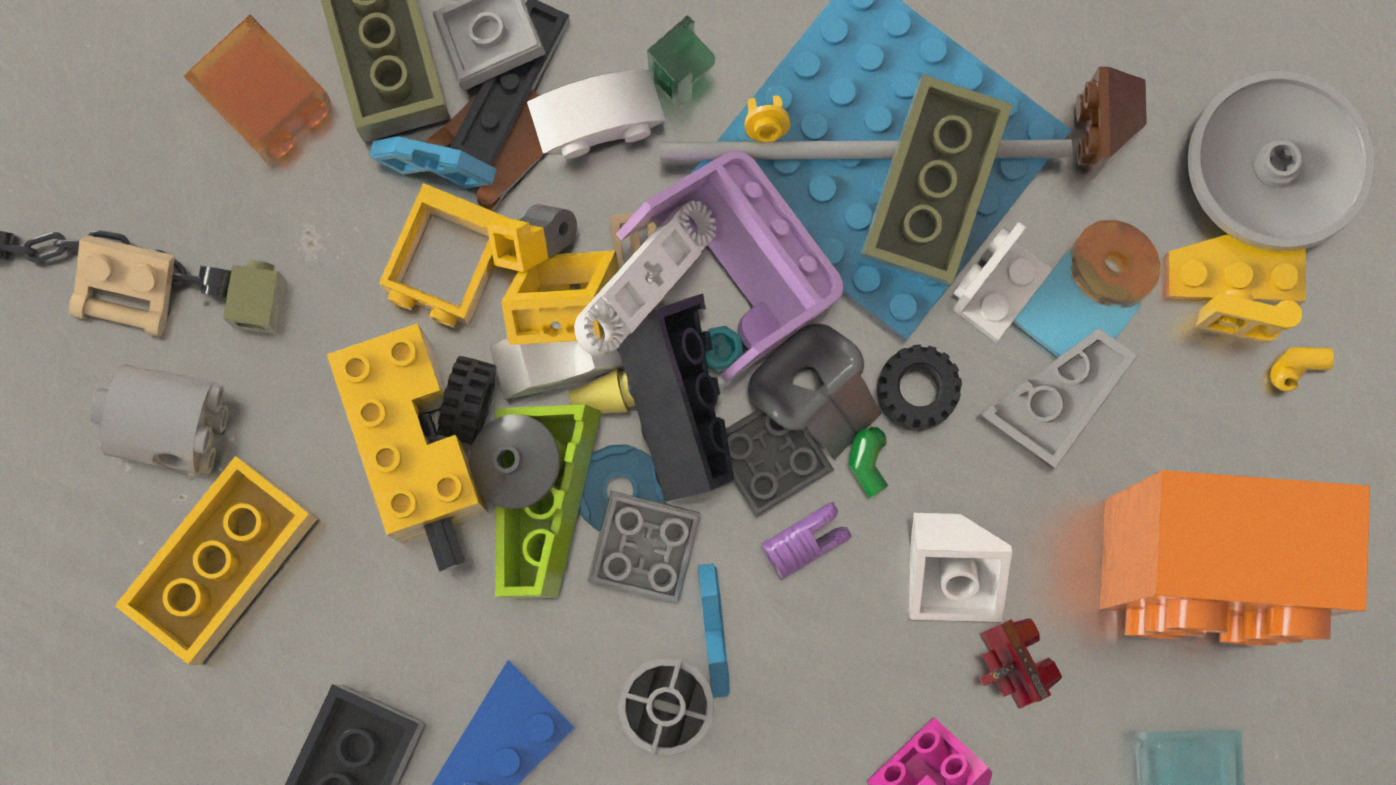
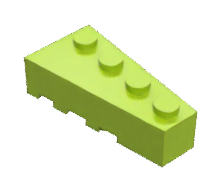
[495,404,602,599]

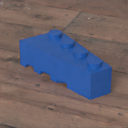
[432,660,577,785]

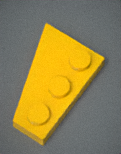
[1165,234,1306,304]

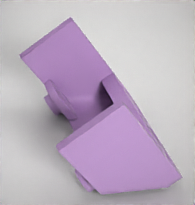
[616,150,843,382]

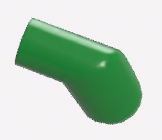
[848,426,889,498]

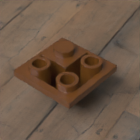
[1076,66,1147,179]

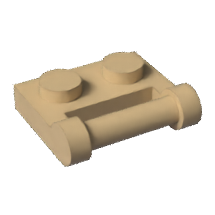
[69,235,175,337]

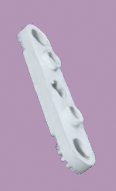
[575,201,717,356]

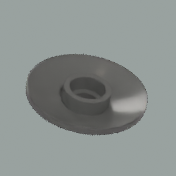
[469,415,560,509]

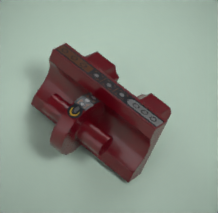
[979,618,1062,708]

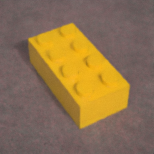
[115,456,318,666]

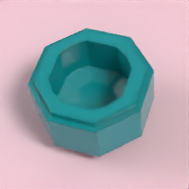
[705,326,745,372]

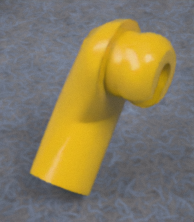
[1270,347,1334,392]

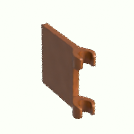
[425,90,545,211]

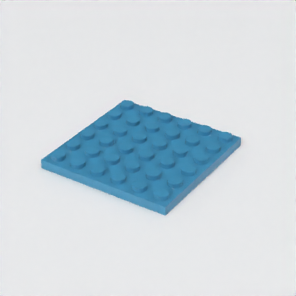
[692,0,1072,342]

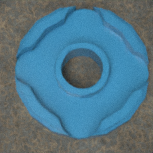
[579,444,665,532]

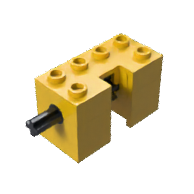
[327,323,488,572]

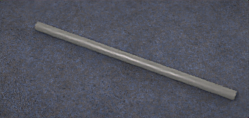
[660,139,1073,160]

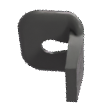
[748,323,881,458]

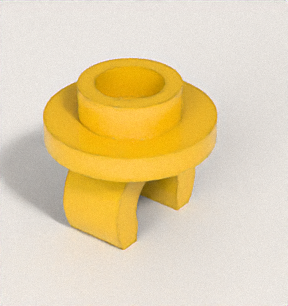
[744,95,791,142]

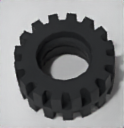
[877,344,962,430]
[437,356,497,444]

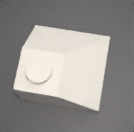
[909,513,1012,622]

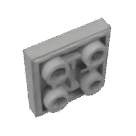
[587,490,702,604]

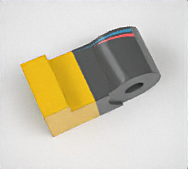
[487,204,577,272]

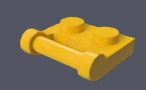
[1195,290,1302,343]

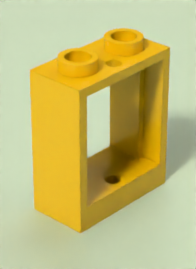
[379,183,508,328]
[501,250,619,345]

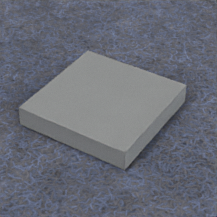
[432,0,546,91]

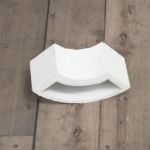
[527,70,666,159]
[490,323,624,399]

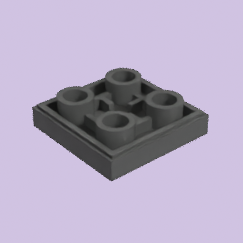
[726,408,834,519]

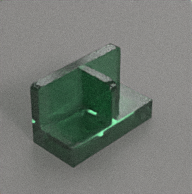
[647,15,715,108]

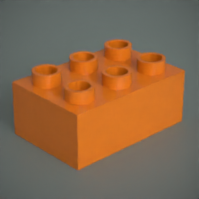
[1099,470,1370,646]

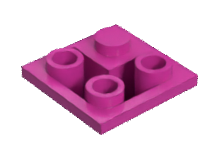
[867,717,993,785]

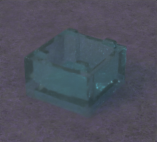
[1135,729,1244,785]

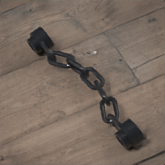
[0,230,231,298]

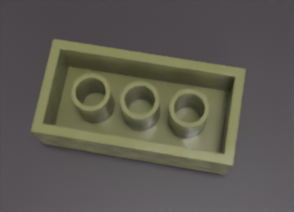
[321,0,451,142]
[860,74,1013,286]

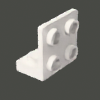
[953,221,1053,343]

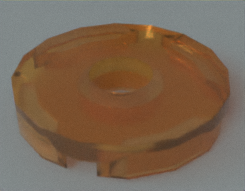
[1070,220,1161,308]

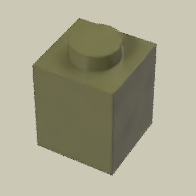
[223,260,286,333]

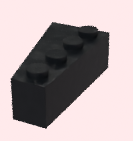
[616,293,734,501]

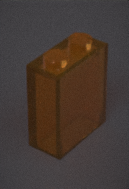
[183,14,332,163]

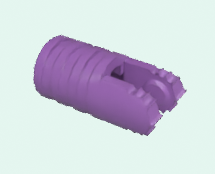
[761,502,852,580]

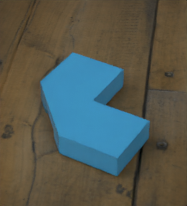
[369,136,497,188]
[698,564,730,698]

